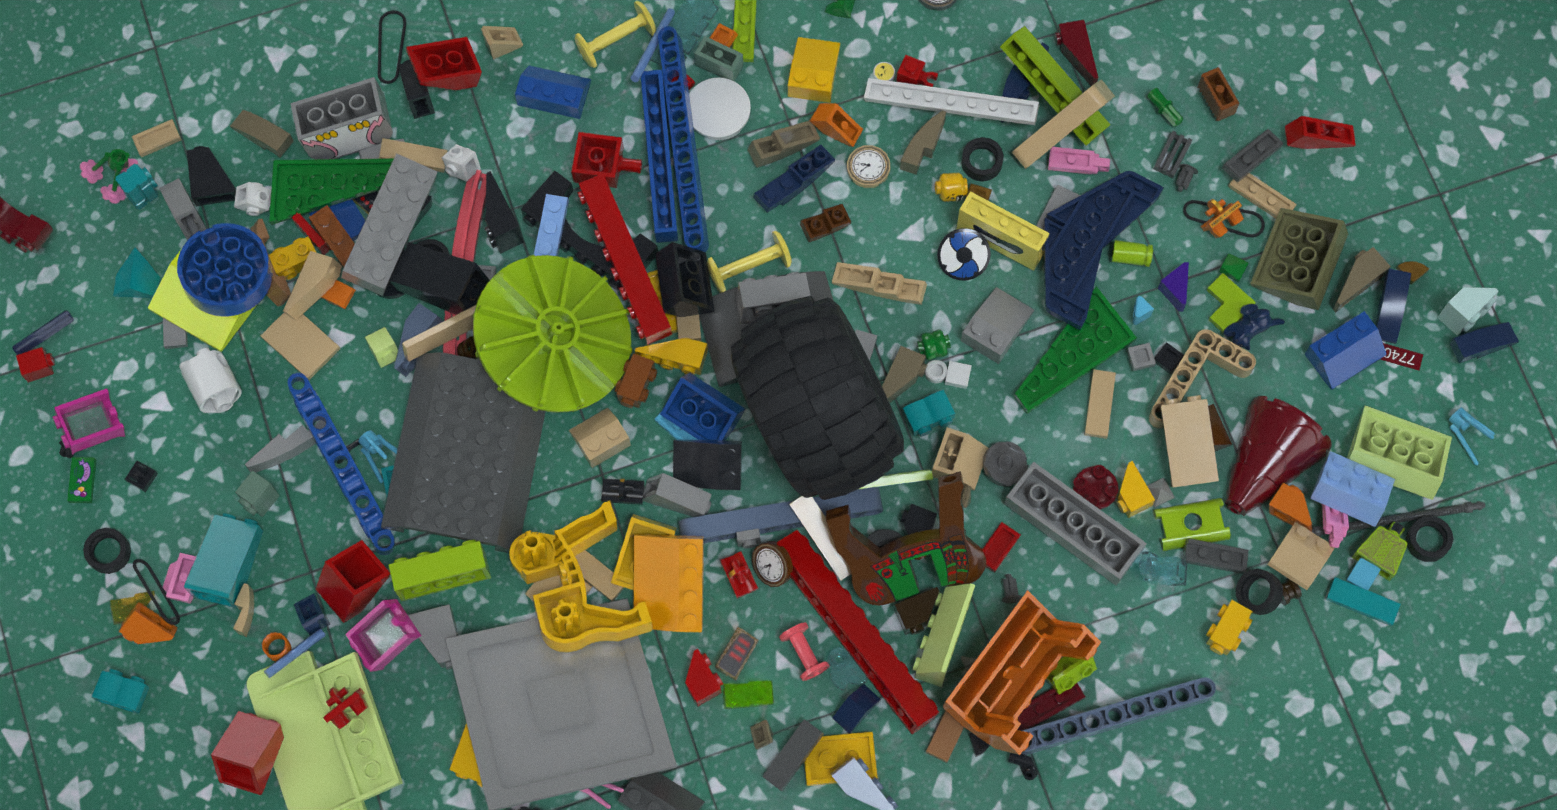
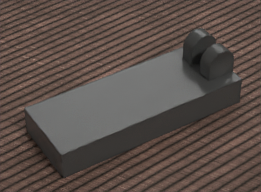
[1182,538,1249,574]

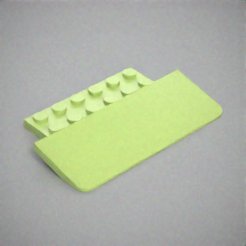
[247,651,403,810]

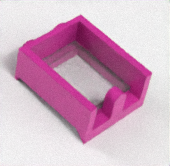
[52,389,125,455]
[345,599,422,672]

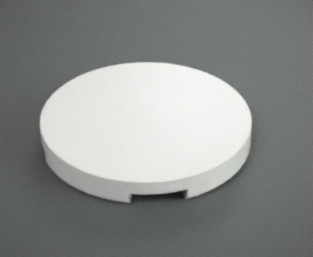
[689,78,751,140]

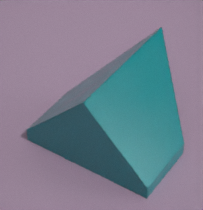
[113,247,161,298]

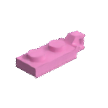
[1048,147,1110,175]
[1322,504,1349,548]

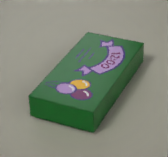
[67,457,97,503]

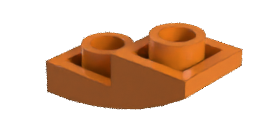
[321,280,356,309]

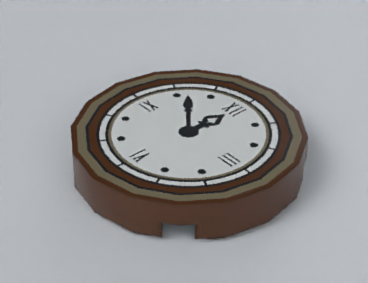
[752,541,793,587]

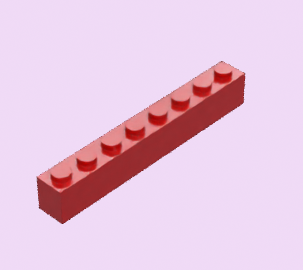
[577,174,672,345]

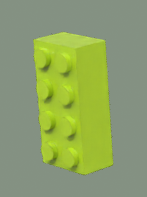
[389,540,491,601]

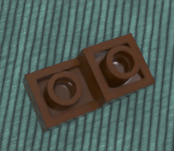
[800,204,851,242]

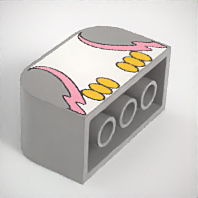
[291,77,393,159]

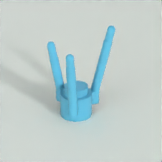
[1449,407,1495,465]
[358,430,398,483]

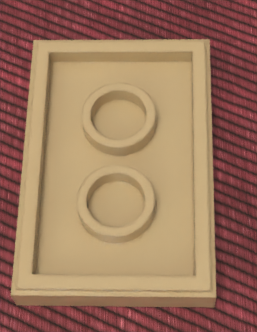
[261,312,340,380]

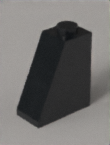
[398,60,435,119]
[187,146,236,207]

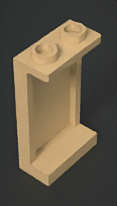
[1160,395,1219,487]

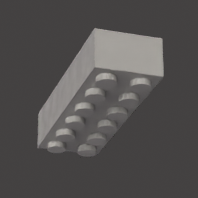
[341,153,438,296]
[1005,462,1147,586]

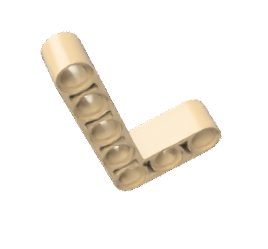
[1012,79,1115,169]
[1149,329,1256,428]

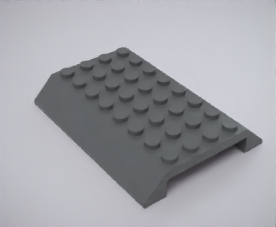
[381,352,546,553]

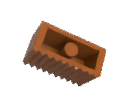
[1197,67,1240,121]

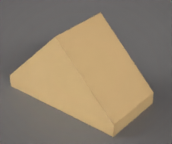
[481,26,523,59]

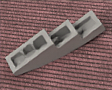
[245,420,326,473]

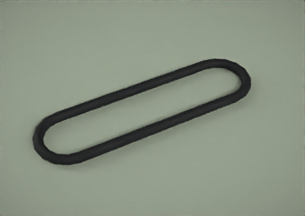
[133,559,180,625]

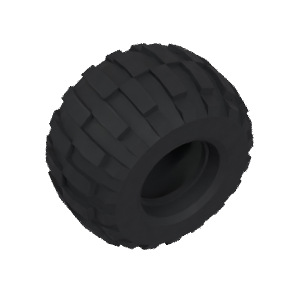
[731,296,904,500]

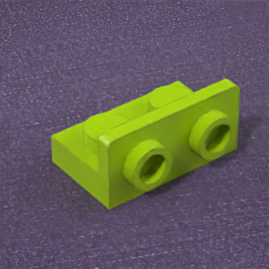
[1046,657,1097,695]

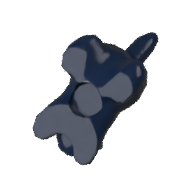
[1223,304,1285,350]

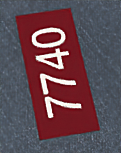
[1380,343,1423,371]

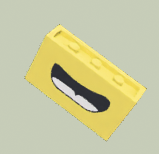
[957,191,1049,271]

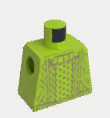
[1351,522,1408,581]

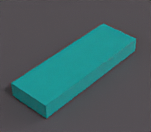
[1326,577,1401,627]

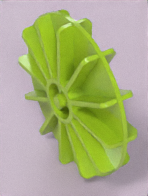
[473,255,632,412]

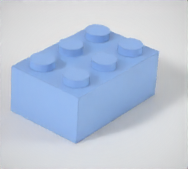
[1310,451,1395,527]

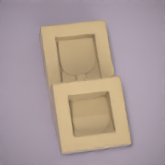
[233,583,254,637]

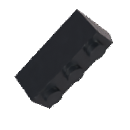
[655,242,715,317]

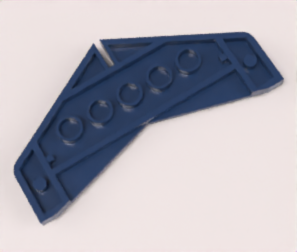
[1044,171,1164,330]

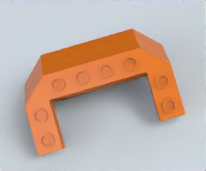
[943,590,1101,755]

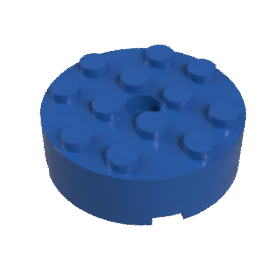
[177,223,273,316]

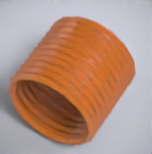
[262,632,292,661]

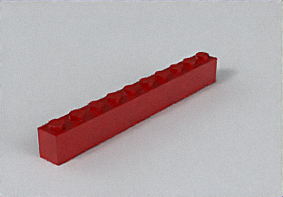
[777,529,939,735]

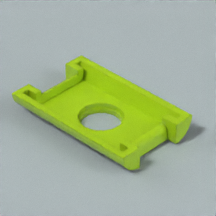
[1153,498,1231,551]

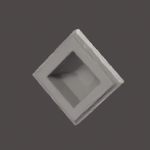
[1147,478,1175,508]

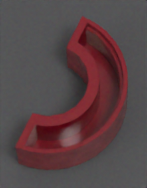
[0,197,53,253]

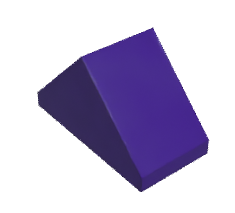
[1158,262,1189,312]

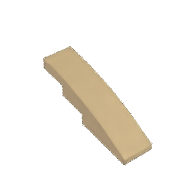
[832,262,927,305]

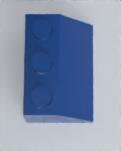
[515,66,591,119]
[1305,311,1386,390]
[660,373,746,441]

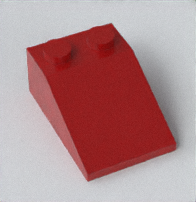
[406,37,482,90]

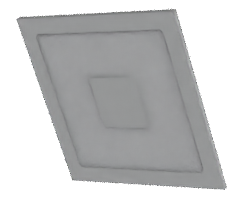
[445,599,677,810]

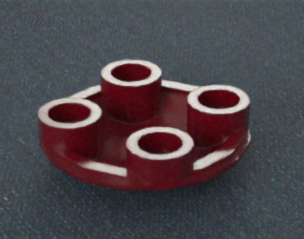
[1073,465,1119,510]

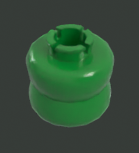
[917,329,951,360]

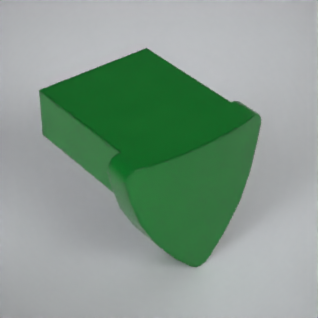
[825,0,855,19]

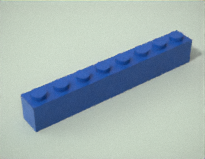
[641,70,678,243]

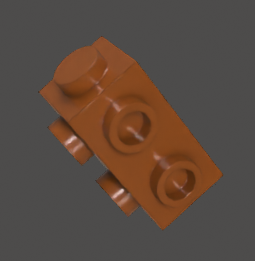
[615,354,657,408]

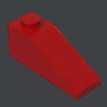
[1285,116,1356,149]

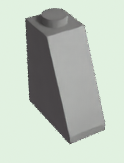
[159,178,207,240]
[643,473,712,517]
[408,605,458,670]

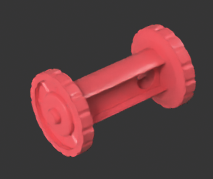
[779,622,830,681]

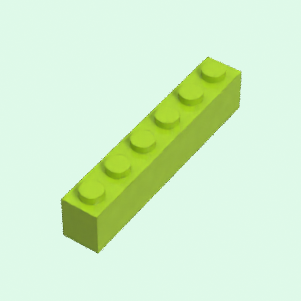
[1000,26,1111,146]

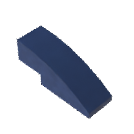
[1376,269,1411,344]
[1450,322,1519,364]

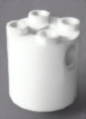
[179,348,242,413]

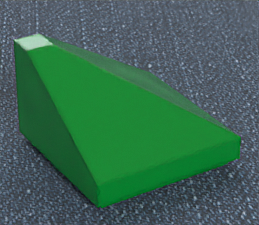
[1219,253,1249,282]

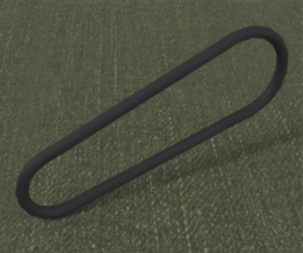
[378,10,406,84]
[1183,200,1265,238]

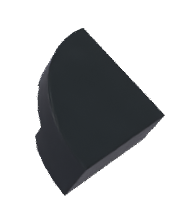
[969,733,990,757]

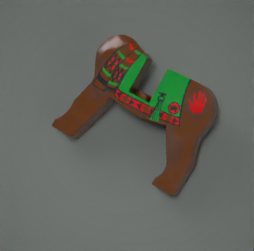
[826,471,986,606]

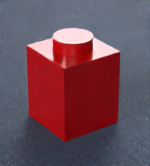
[16,347,55,383]

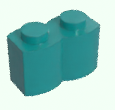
[902,390,955,437]
[92,669,149,714]

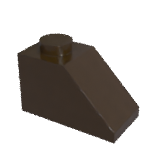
[894,587,939,635]

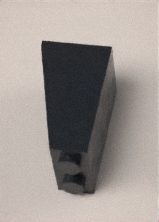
[389,242,490,315]

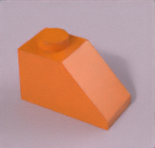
[810,103,863,147]
[1269,483,1312,532]
[119,602,178,644]

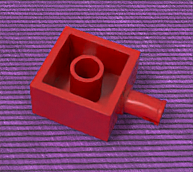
[571,132,642,188]

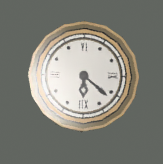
[847,145,890,188]

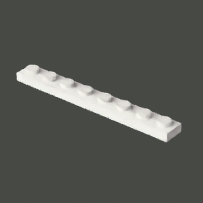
[864,78,1039,125]

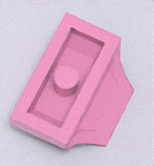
[163,553,196,604]

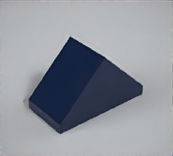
[293,593,330,635]
[832,684,881,734]

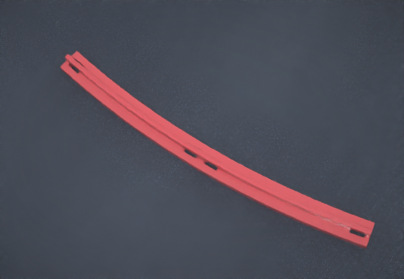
[443,170,486,356]

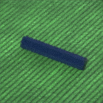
[12,310,74,355]

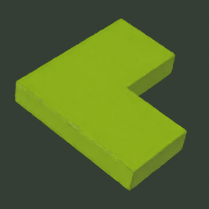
[1207,273,1256,333]

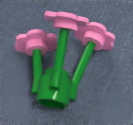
[80,149,138,204]

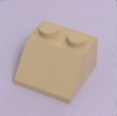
[569,408,631,468]
[1267,522,1335,590]

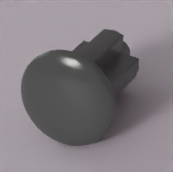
[1175,164,1198,192]
[1002,574,1022,604]

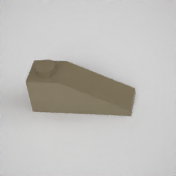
[1333,247,1391,312]
[882,346,928,403]

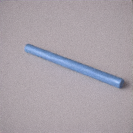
[631,8,675,82]

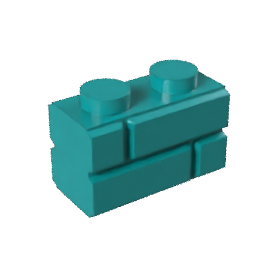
[116,164,158,210]

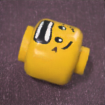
[935,173,968,202]

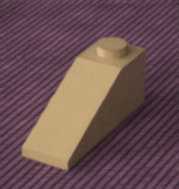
[283,251,342,320]

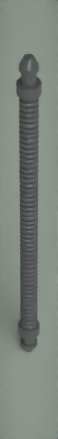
[1312,501,1485,537]

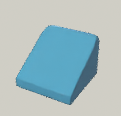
[1346,558,1381,590]

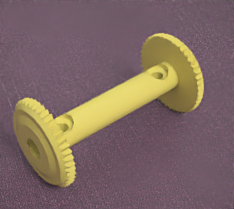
[575,1,656,68]
[707,231,792,293]

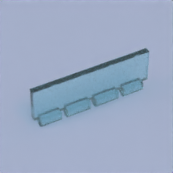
[650,0,719,66]

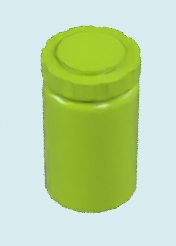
[1111,240,1153,267]

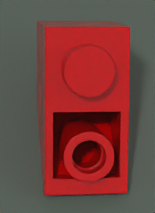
[685,649,723,707]

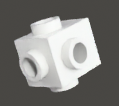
[442,144,481,182]
[234,182,271,216]

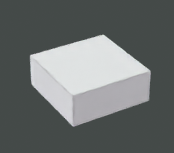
[945,361,972,389]

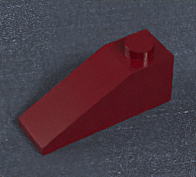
[1054,20,1099,86]

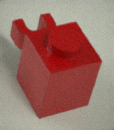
[896,55,938,87]

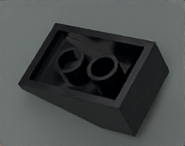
[484,171,524,254]
[673,440,742,490]

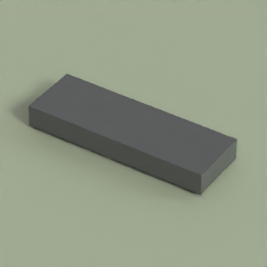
[1222,129,1284,183]
[762,719,824,791]

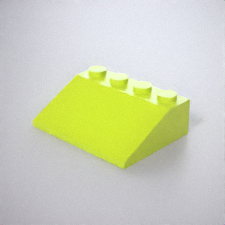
[148,247,257,352]

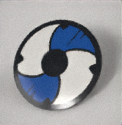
[937,228,991,281]

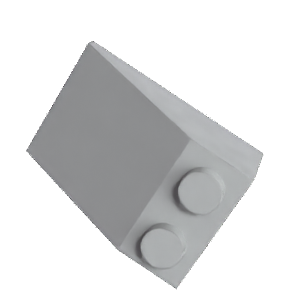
[961,287,1034,364]

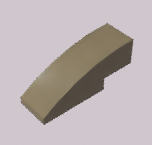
[230,110,293,158]
[900,110,947,175]
[748,120,820,168]

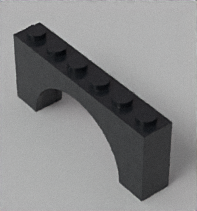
[521,170,658,290]

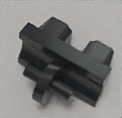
[601,479,644,505]

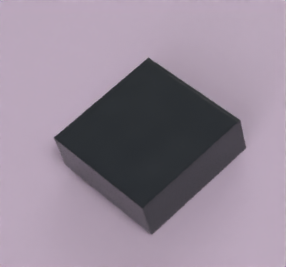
[1154,342,1184,374]

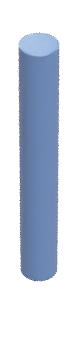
[264,629,326,678]

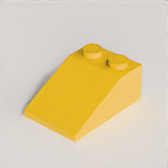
[788,37,840,103]
[611,514,677,590]

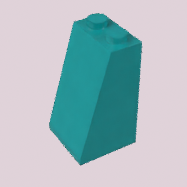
[184,513,263,609]

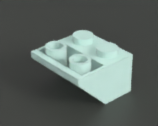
[1437,287,1499,336]

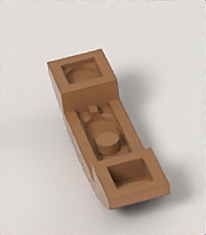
[250,219,291,306]

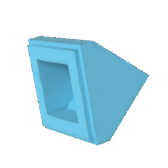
[1132,296,1154,325]

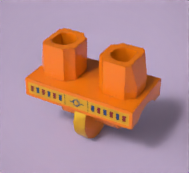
[1200,199,1244,238]

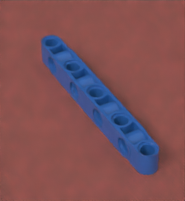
[288,373,395,555]

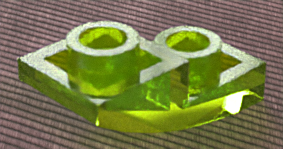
[723,681,774,709]

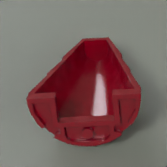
[1225,396,1332,516]

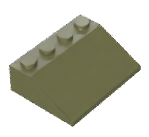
[1250,208,1348,310]

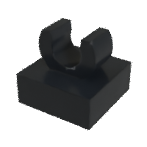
[124,461,158,493]

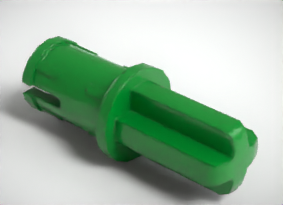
[1147,88,1183,127]

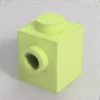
[365,327,398,368]

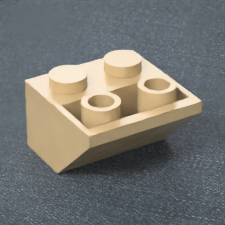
[932,427,989,491]

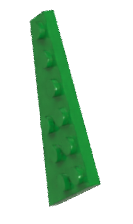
[269,158,394,225]
[1014,286,1137,414]

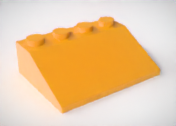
[633,535,704,632]

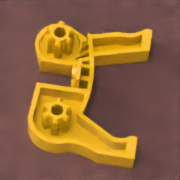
[509,501,652,652]

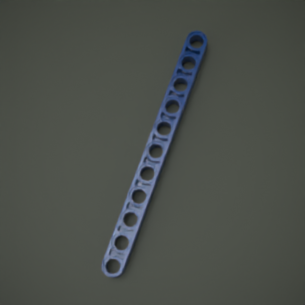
[658,26,709,252]

